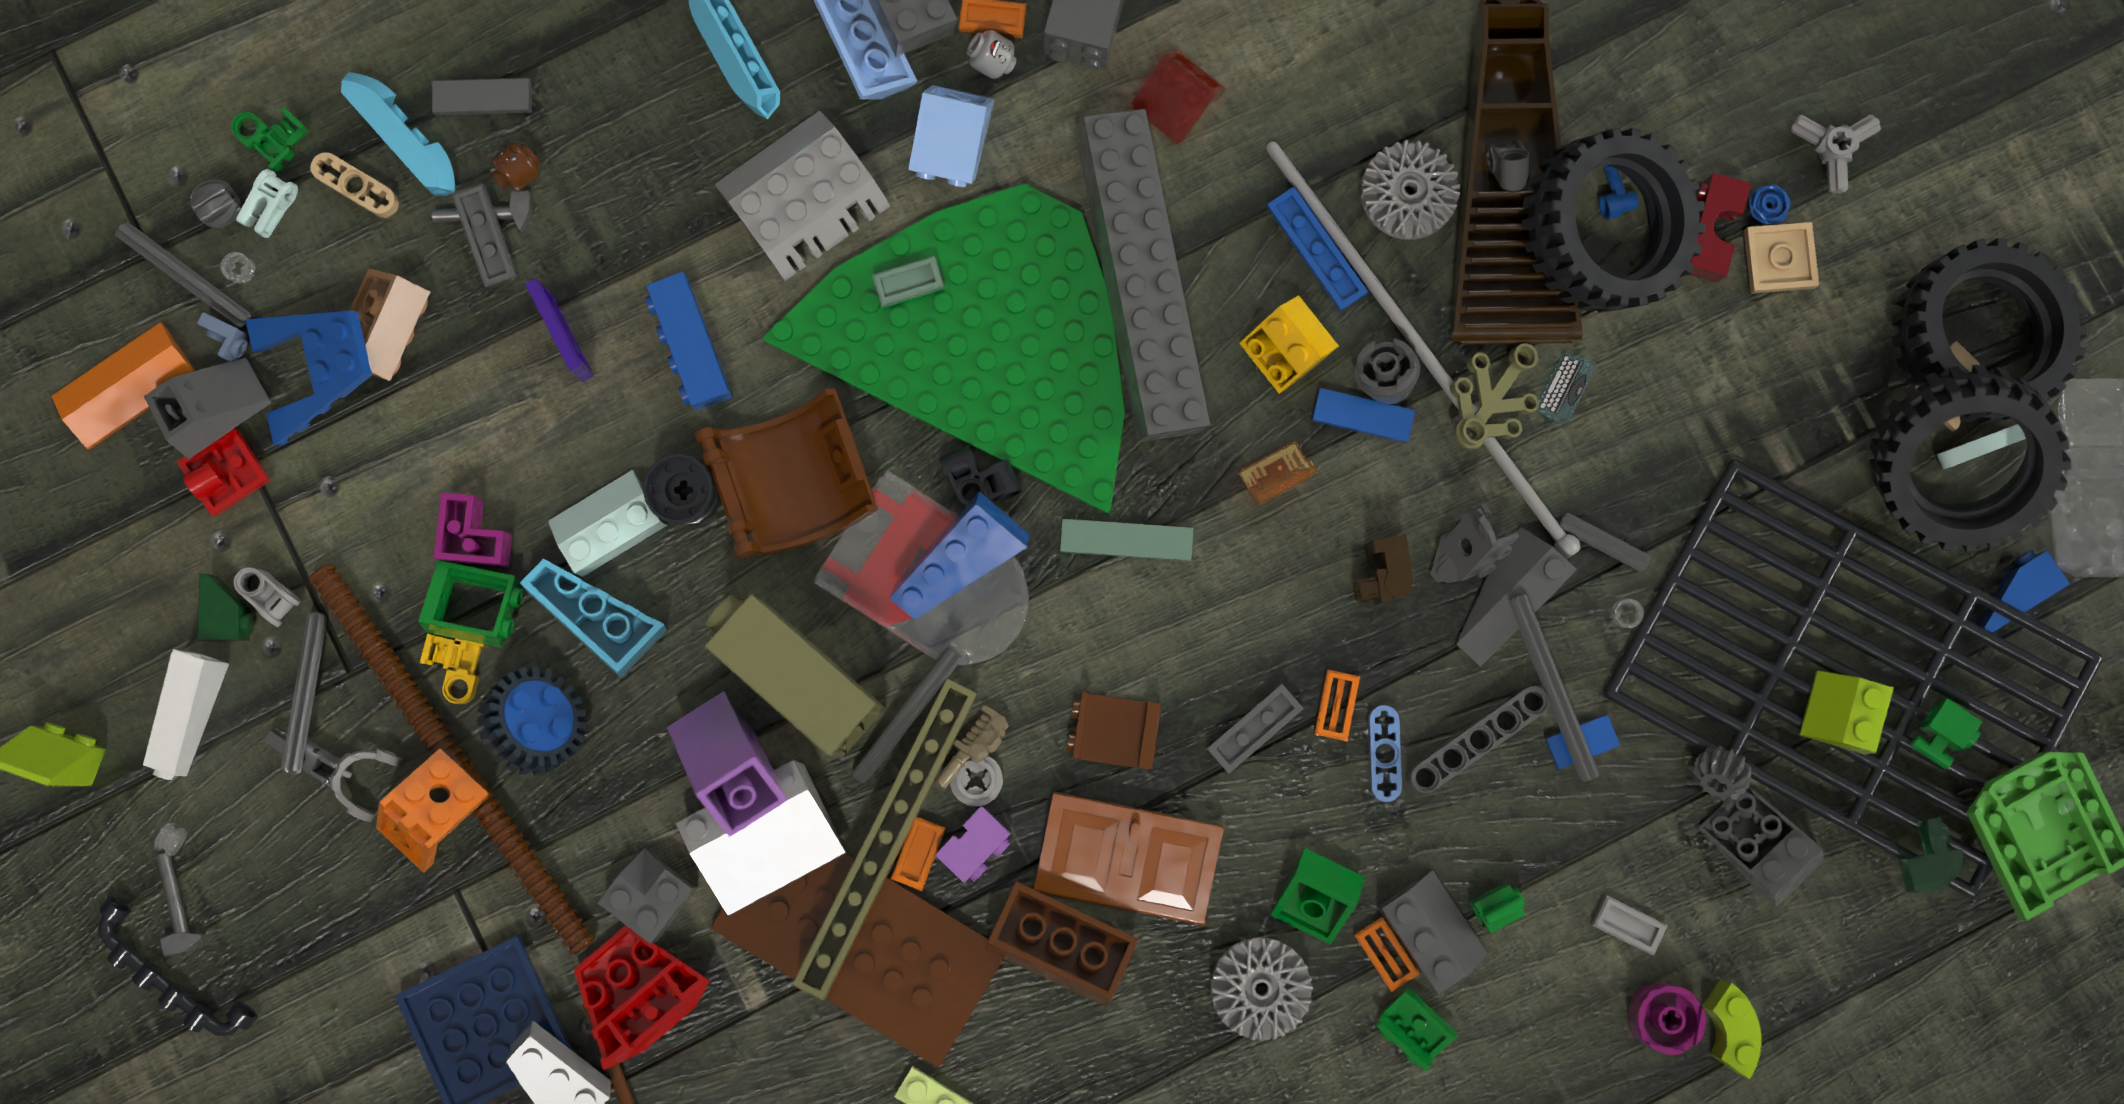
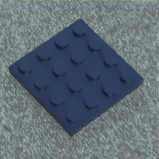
[395,935,574,1104]

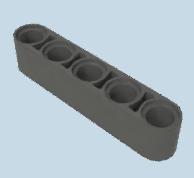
[1406,686,1549,793]

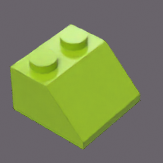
[1799,671,1893,755]

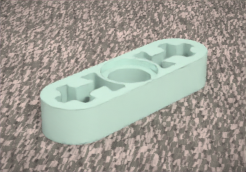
[1937,424,2026,470]

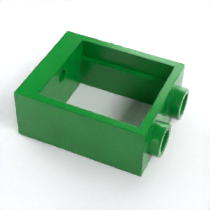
[418,560,523,648]

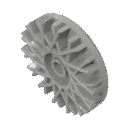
[1360,140,1460,240]
[1211,937,1313,1041]

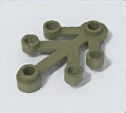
[1450,343,1539,449]

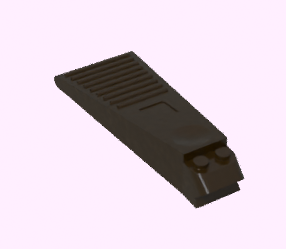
[1450,0,1583,345]

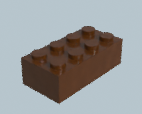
[985,881,1139,1007]

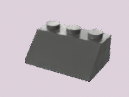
[1376,870,1488,994]

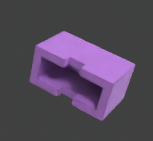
[935,806,1011,883]

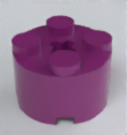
[1628,982,1706,1055]

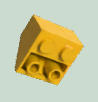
[1239,295,1339,394]

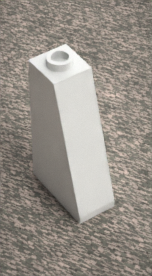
[143,649,229,780]

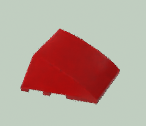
[574,925,710,1070]

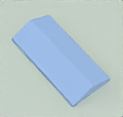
[814,0,917,99]

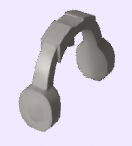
[330,748,403,822]

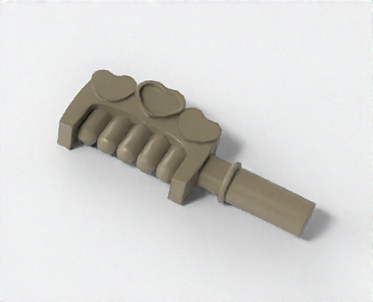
[934,705,1009,790]

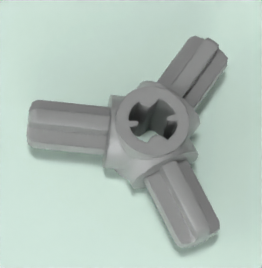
[1791,115,1881,193]

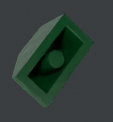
[198,573,254,642]

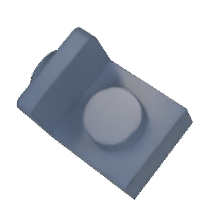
[197,312,249,362]

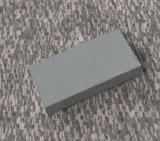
[1591,895,1668,956]

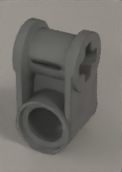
[1486,138,1530,191]

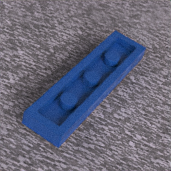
[1266,187,1368,312]

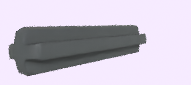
[1559,513,1651,571]

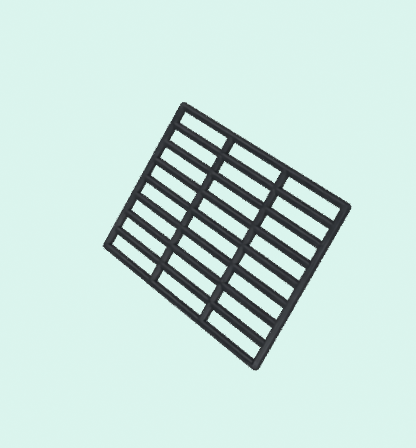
[1603,459,2103,899]

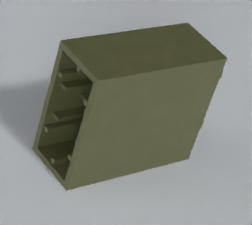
[705,594,886,758]

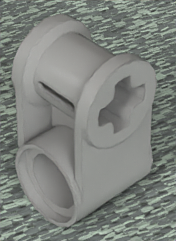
[234,567,301,627]

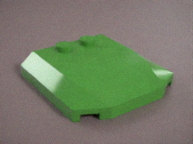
[1966,752,2124,921]

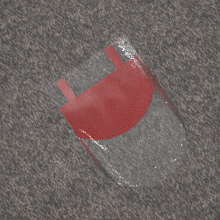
[812,470,1029,665]

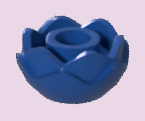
[1749,185,1791,225]

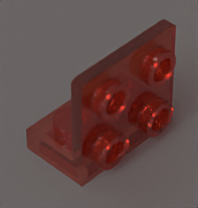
[1131,49,1226,144]

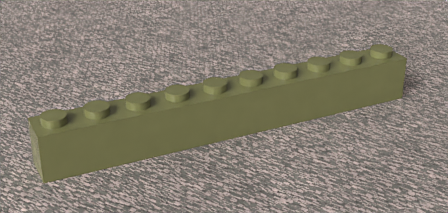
[793,679,977,1000]

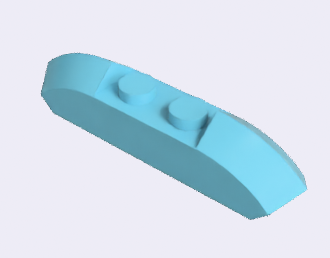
[688,0,780,119]
[341,72,455,196]

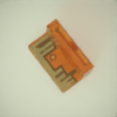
[1239,442,1318,507]

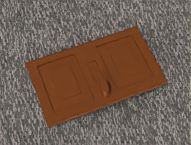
[1032,792,1224,926]

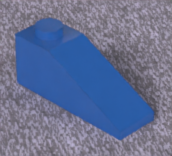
[1977,550,2070,633]

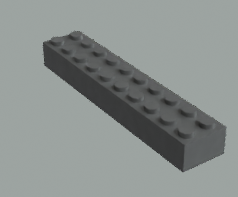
[1074,109,1210,443]

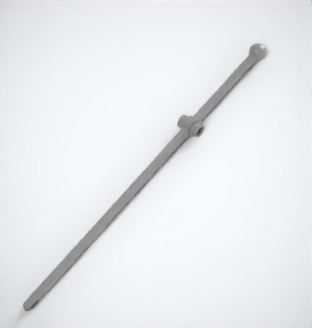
[1266,141,1580,559]

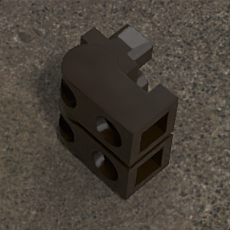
[1352,535,1414,606]

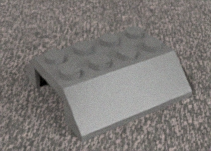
[714,110,890,281]

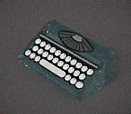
[1536,352,1597,425]

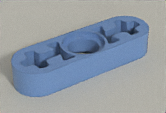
[1367,705,1402,802]

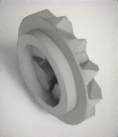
[950,756,1003,806]

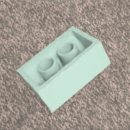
[548,470,667,577]

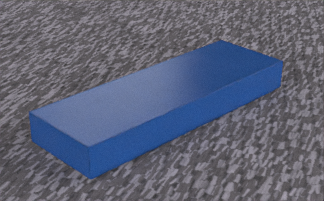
[1312,388,1416,443]

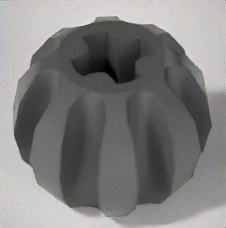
[190,179,241,228]

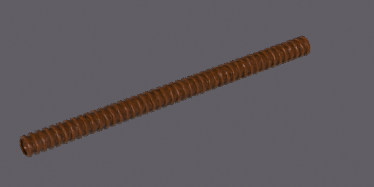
[308,564,595,955]

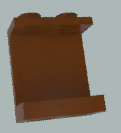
[1067,692,1161,770]

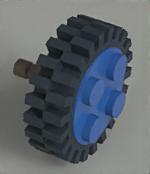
[477,667,587,775]

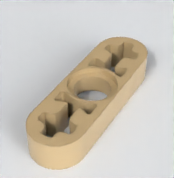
[311,152,399,218]

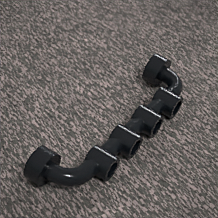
[98,896,258,1036]

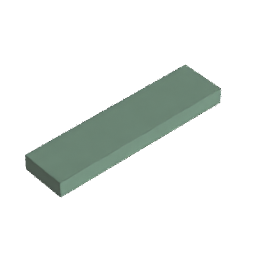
[1060,519,1193,562]

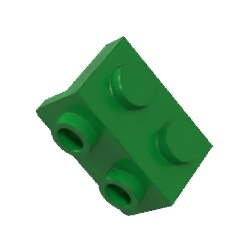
[1376,986,1458,1071]

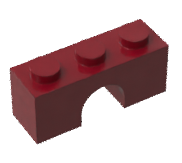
[1690,173,1751,283]

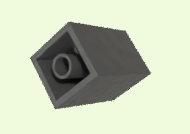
[1044,0,1125,70]

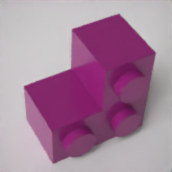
[434,493,513,568]

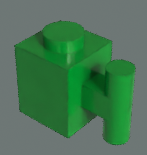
[1910,698,1982,770]
[1469,883,1526,934]

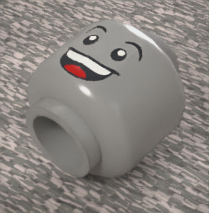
[967,30,1017,79]

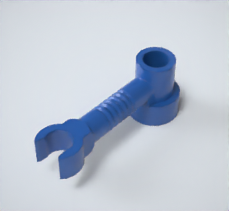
[1599,166,1639,221]

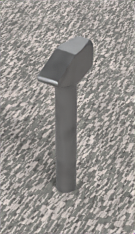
[432,191,532,232]
[156,852,206,957]

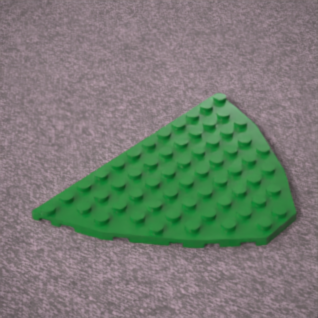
[763,184,1125,515]

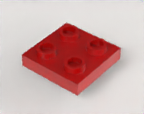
[177,427,271,517]

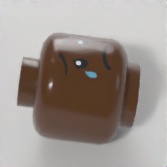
[491,142,541,191]

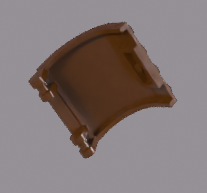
[694,388,878,558]

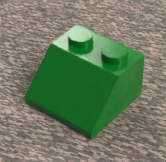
[1271,848,1365,945]

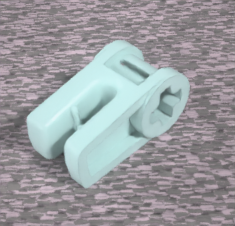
[236,169,298,238]

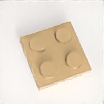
[1744,222,1819,293]

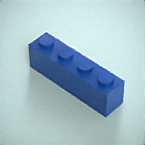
[645,272,733,411]

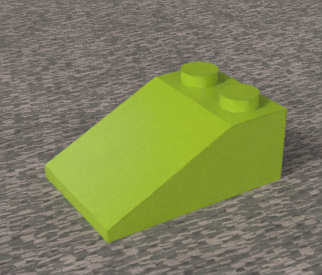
[0,722,106,786]

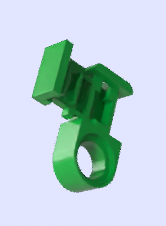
[231,107,309,172]

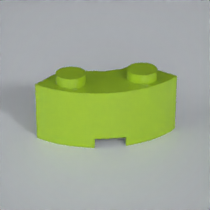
[1702,980,1761,1079]

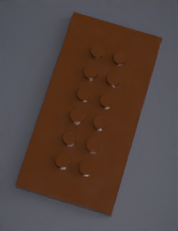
[710,853,1004,1068]

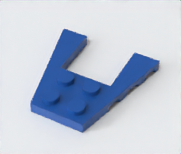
[246,311,372,445]

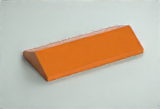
[51,322,195,449]

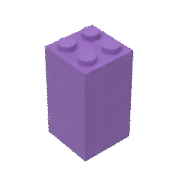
[667,691,788,838]

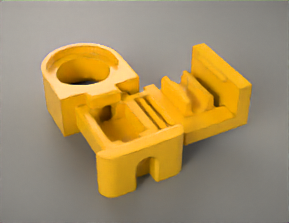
[420,634,488,704]

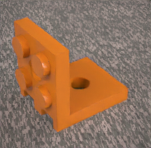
[376,748,489,873]

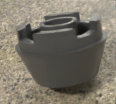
[1354,339,1420,404]

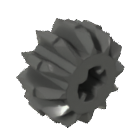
[1692,745,1752,802]

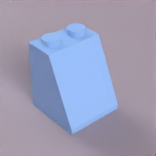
[908,85,994,187]

